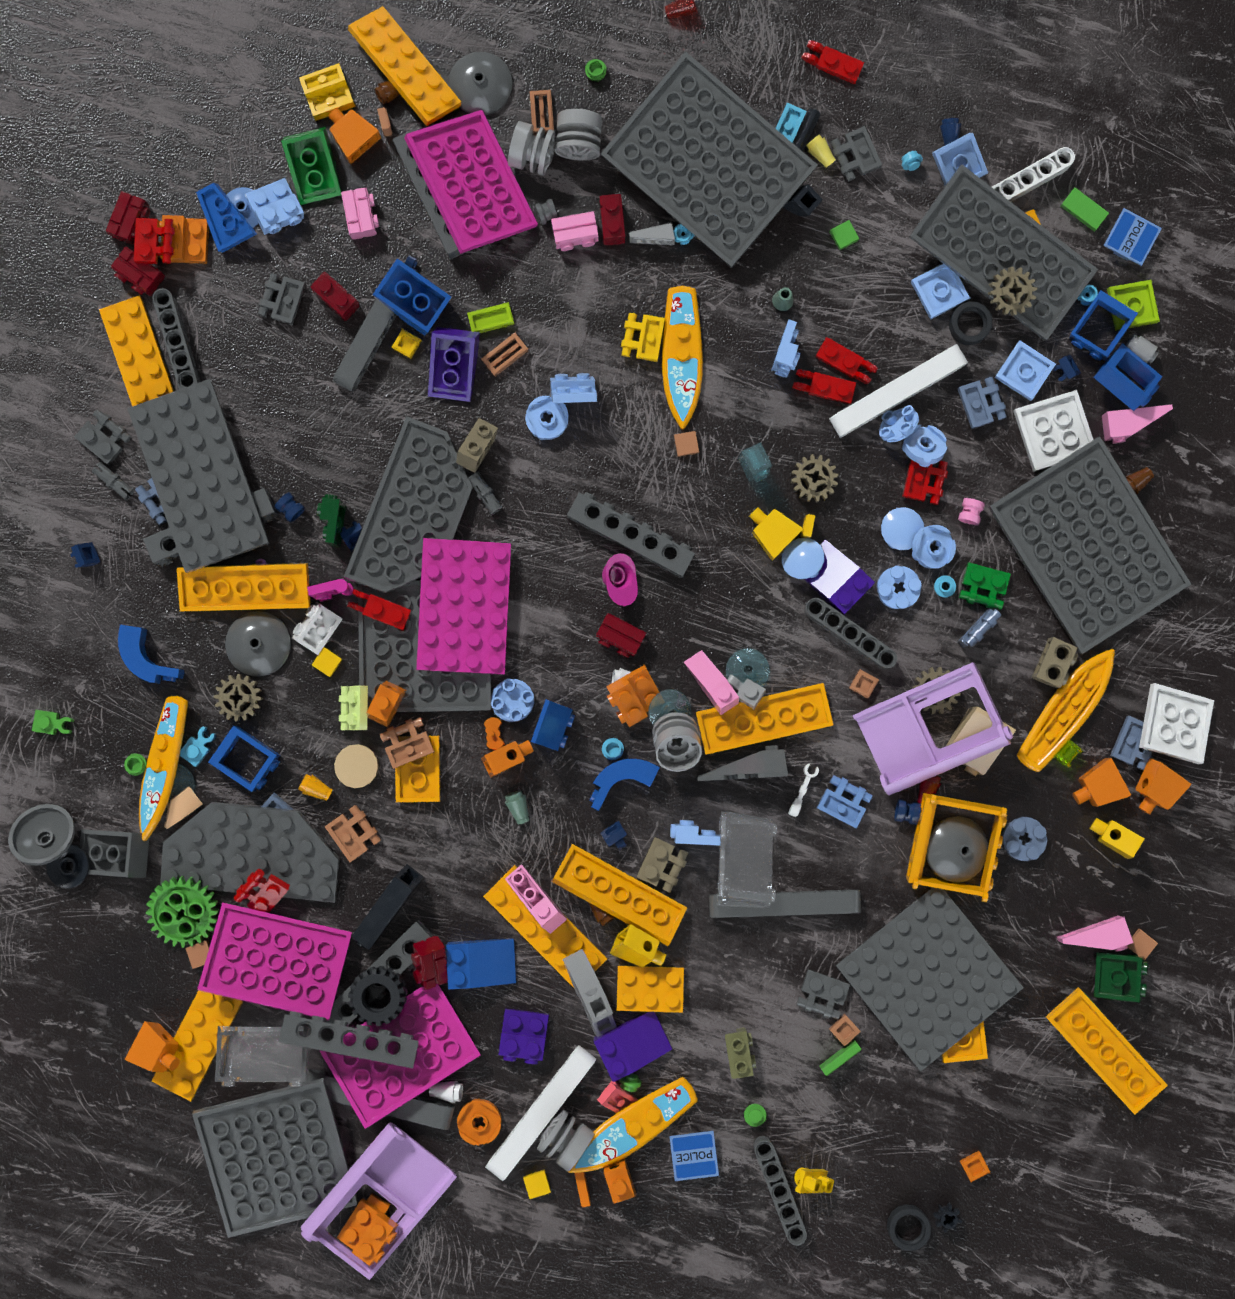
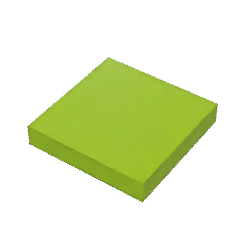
[1107,280,1160,331]

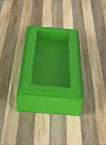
[1060,187,1109,232]
[819,1039,861,1076]

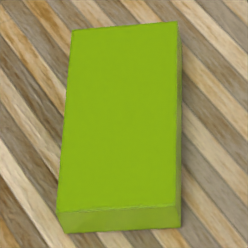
[467,302,514,333]

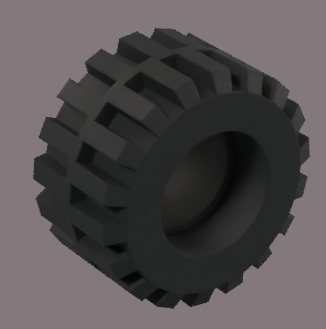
[348,966,408,1026]

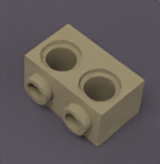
[456,418,498,473]
[1032,637,1078,688]

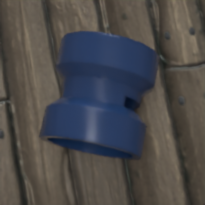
[274,492,305,523]
[894,800,921,825]

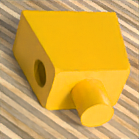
[749,507,803,561]
[1090,818,1145,859]
[610,924,666,967]

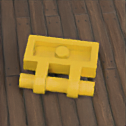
[621,313,665,362]

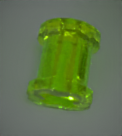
[1054,740,1083,768]

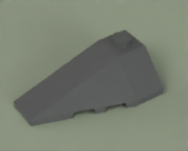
[697,745,788,781]

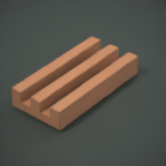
[530,90,554,135]
[481,333,529,377]

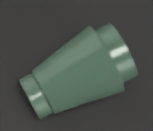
[772,288,794,311]
[505,790,530,825]

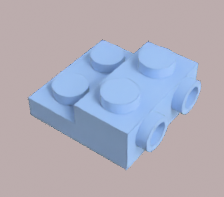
[245,178,304,235]
[772,320,800,377]
[550,373,597,403]
[670,820,720,846]

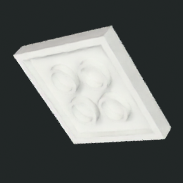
[1013,390,1093,472]
[1139,683,1214,764]

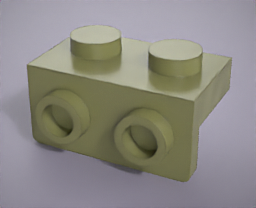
[725,1027,756,1079]

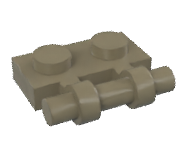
[636,837,688,893]

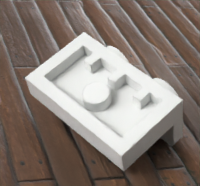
[292,602,342,655]

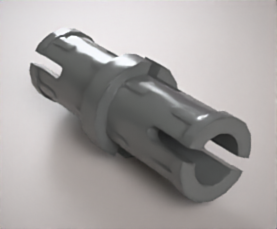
[92,462,134,500]
[468,471,503,515]

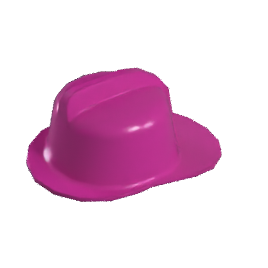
[602,553,638,606]

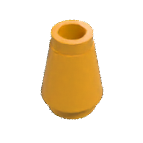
[298,774,333,801]

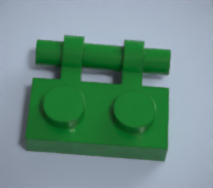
[959,563,1011,609]

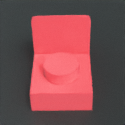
[597,1081,638,1113]

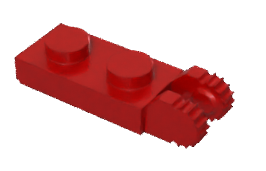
[801,40,864,84]
[815,337,878,384]
[793,369,856,405]
[347,589,412,631]

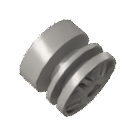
[555,109,602,160]
[508,121,555,176]
[652,712,702,772]
[537,1110,594,1172]

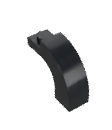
[783,184,823,217]

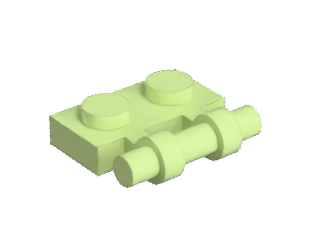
[339,686,368,730]

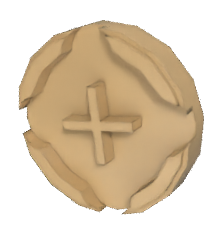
[334,744,379,788]

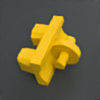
[794,1168,834,1193]

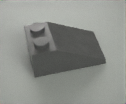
[80,829,150,878]

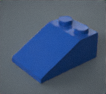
[373,258,451,336]
[531,699,575,751]
[446,938,516,990]

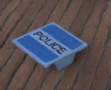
[1103,208,1162,266]
[670,1131,719,1181]

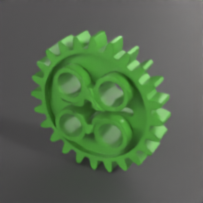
[146,876,220,948]

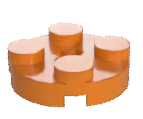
[457,1099,502,1145]

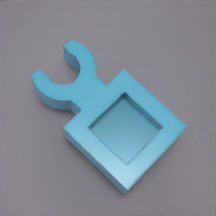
[180,726,216,767]

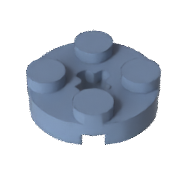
[1002,817,1047,861]

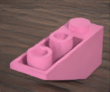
[505,865,567,934]

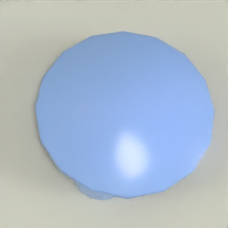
[879,405,919,442]
[881,507,924,550]
[782,538,824,579]
[491,679,534,722]

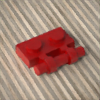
[134,218,175,264]
[902,459,948,505]
[234,869,290,913]

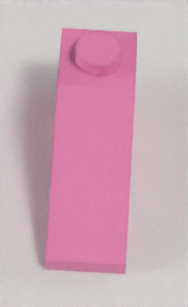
[1102,405,1173,444]
[684,650,739,715]
[1057,916,1133,952]

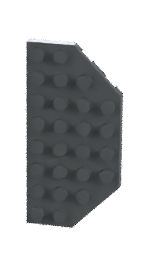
[344,416,473,593]
[160,802,340,903]

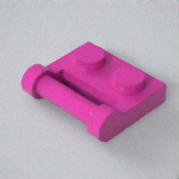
[307,579,354,602]

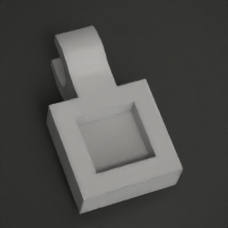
[727,674,766,709]

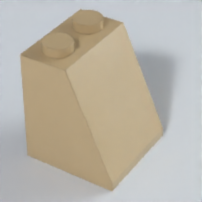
[946,707,1016,777]

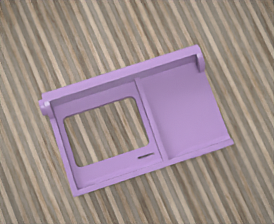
[853,662,1013,795]
[301,1122,457,1280]

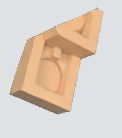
[164,787,202,829]

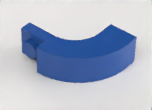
[118,625,184,684]
[589,759,660,811]

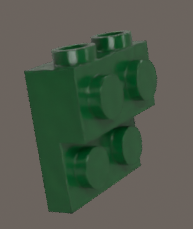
[317,494,346,548]
[1094,952,1148,1003]

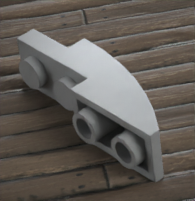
[562,949,617,1037]

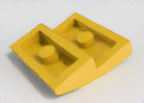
[299,63,355,121]

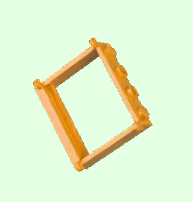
[906,793,1007,902]

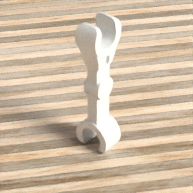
[788,764,819,817]

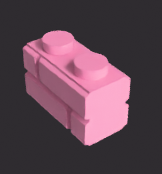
[341,187,380,240]
[551,211,599,251]

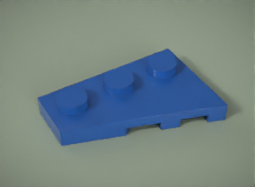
[196,183,257,253]

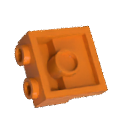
[158,215,209,264]
[606,665,665,727]
[337,1199,399,1266]

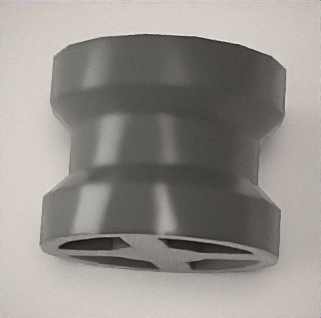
[535,199,558,225]

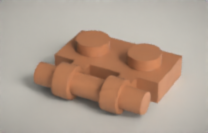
[380,717,435,769]
[325,805,381,862]

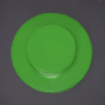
[585,59,606,81]
[124,754,147,776]
[619,1073,641,1092]
[744,1104,766,1127]

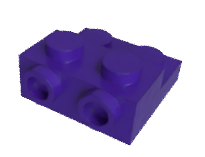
[499,1008,549,1064]

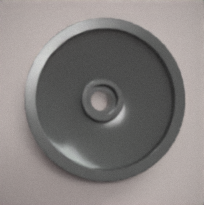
[448,52,513,115]
[225,611,291,677]
[8,804,75,866]
[926,816,988,882]

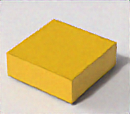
[392,329,422,359]
[801,514,815,539]
[312,647,343,677]
[523,1169,551,1199]

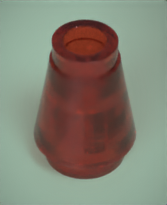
[664,0,697,19]

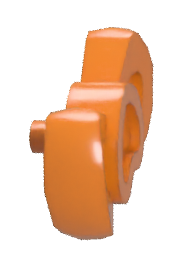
[484,717,505,750]

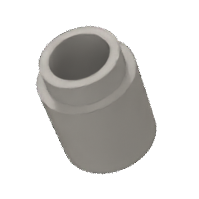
[1125,334,1158,364]

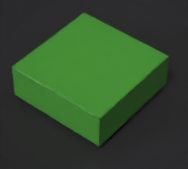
[830,220,859,250]

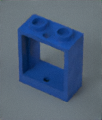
[1069,290,1138,361]
[1094,343,1162,411]
[208,726,281,792]

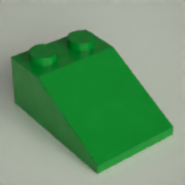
[281,127,342,205]

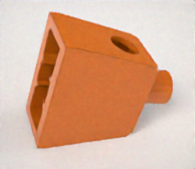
[329,108,381,164]
[367,681,407,727]
[481,740,534,778]
[1073,758,1131,807]
[1136,758,1191,815]
[125,1021,180,1073]
[604,1158,636,1203]

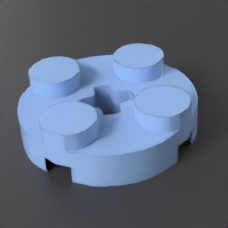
[525,396,569,440]
[902,425,947,467]
[912,525,956,569]
[877,566,921,609]

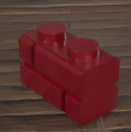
[106,191,150,245]
[600,194,625,245]
[111,247,165,296]
[310,272,360,321]
[596,613,646,658]
[411,936,448,990]

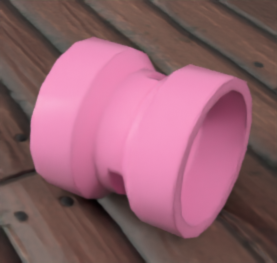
[958,498,985,525]

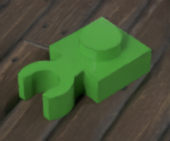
[32,710,74,735]

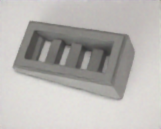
[629,223,675,245]

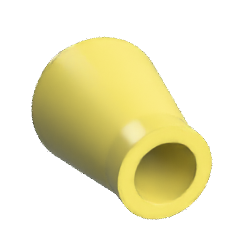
[806,134,836,168]

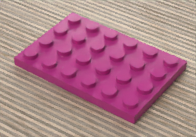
[404,110,538,254]
[416,538,511,675]
[197,902,352,1021]
[320,984,481,1129]

